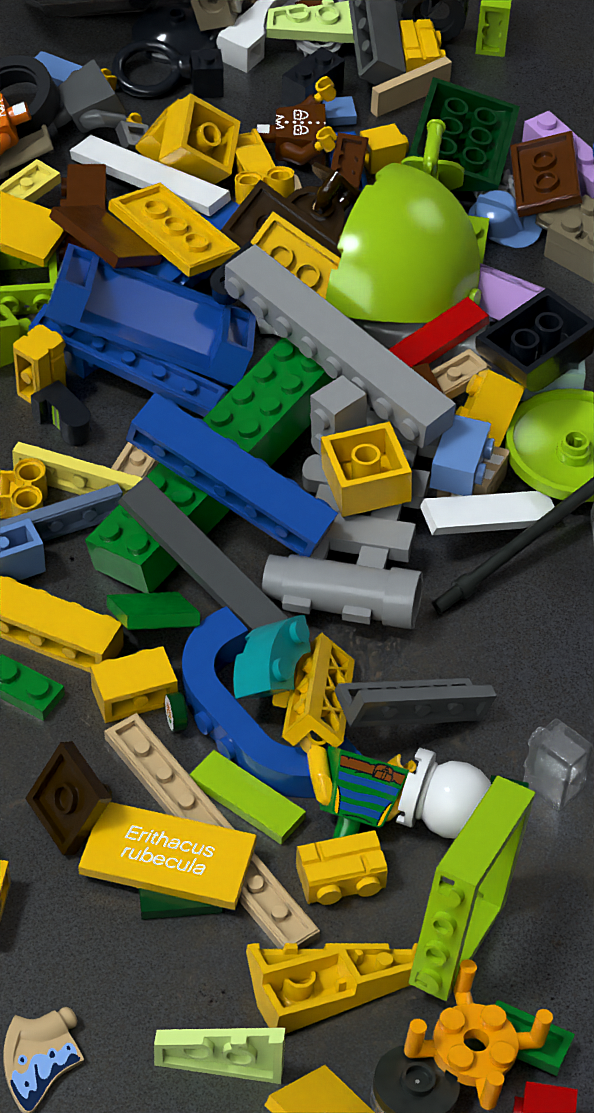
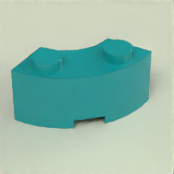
[233,615,311,699]

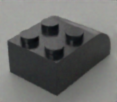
[475,288,594,392]

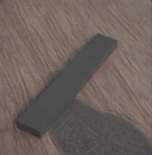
[118,476,288,633]

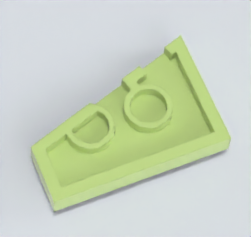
[266,0,354,43]
[154,1028,285,1084]

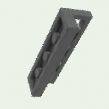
[334,678,497,727]

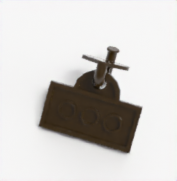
[220,162,361,258]

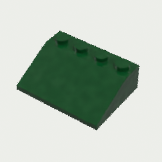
[407,77,520,192]

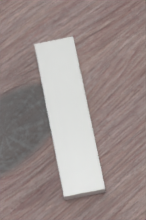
[420,491,555,535]

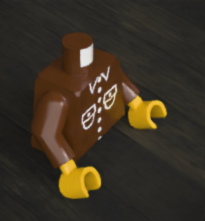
[257,76,337,166]

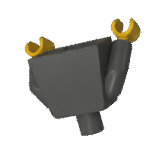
[53,59,143,133]

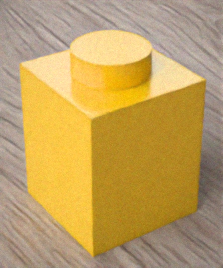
[360,123,409,175]

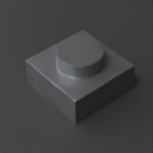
[115,121,149,155]

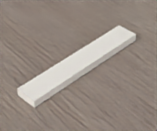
[70,135,231,216]

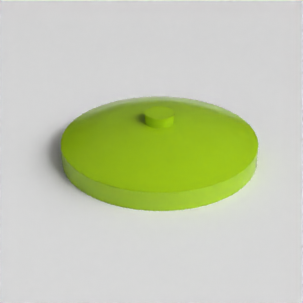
[505,389,594,502]

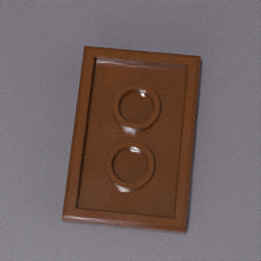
[510,131,582,218]
[49,205,163,268]

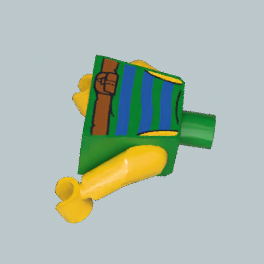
[299,732,416,839]

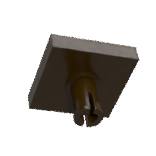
[25,741,112,856]

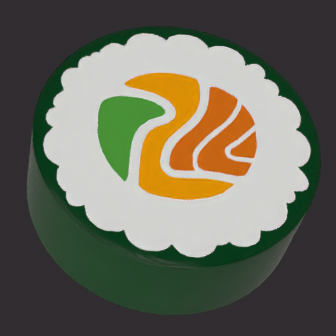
[165,692,188,732]

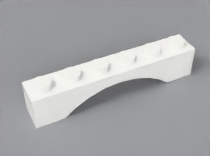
[217,0,300,73]

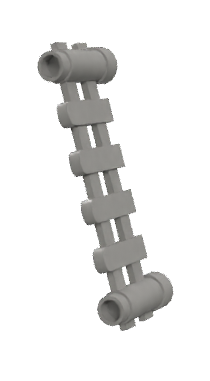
[262,318,490,630]

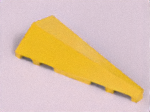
[246,943,418,1034]

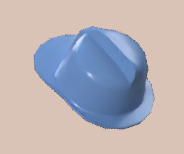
[468,190,542,248]

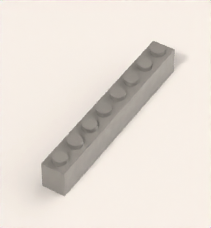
[224,244,456,449]

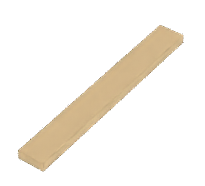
[104,713,320,949]

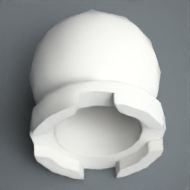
[396,748,491,839]

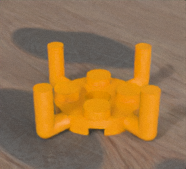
[404,959,553,1110]

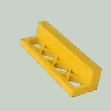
[282,633,355,748]

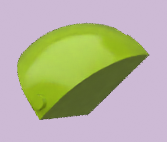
[325,162,481,323]

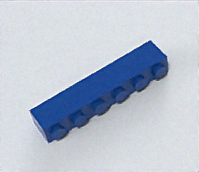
[126,392,338,557]

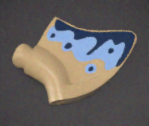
[3,1007,84,1113]

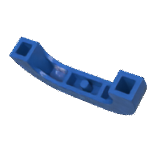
[182,606,363,798]

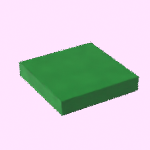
[106,592,200,630]

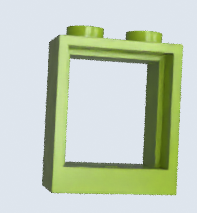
[475,0,511,57]
[0,251,58,315]

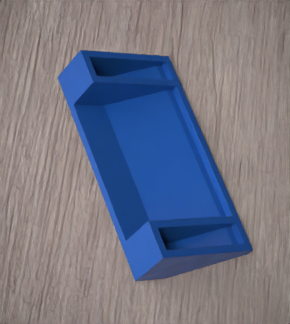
[45,243,256,386]

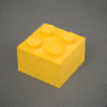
[158,93,241,185]
[321,421,412,517]

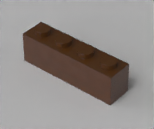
[59,164,107,262]

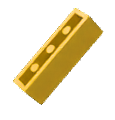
[0,576,124,673]

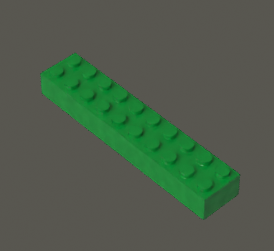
[85,338,336,593]

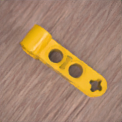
[232,128,295,205]
[0,458,48,519]

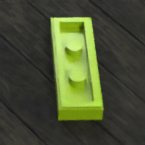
[189,750,306,844]

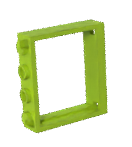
[408,775,536,1001]

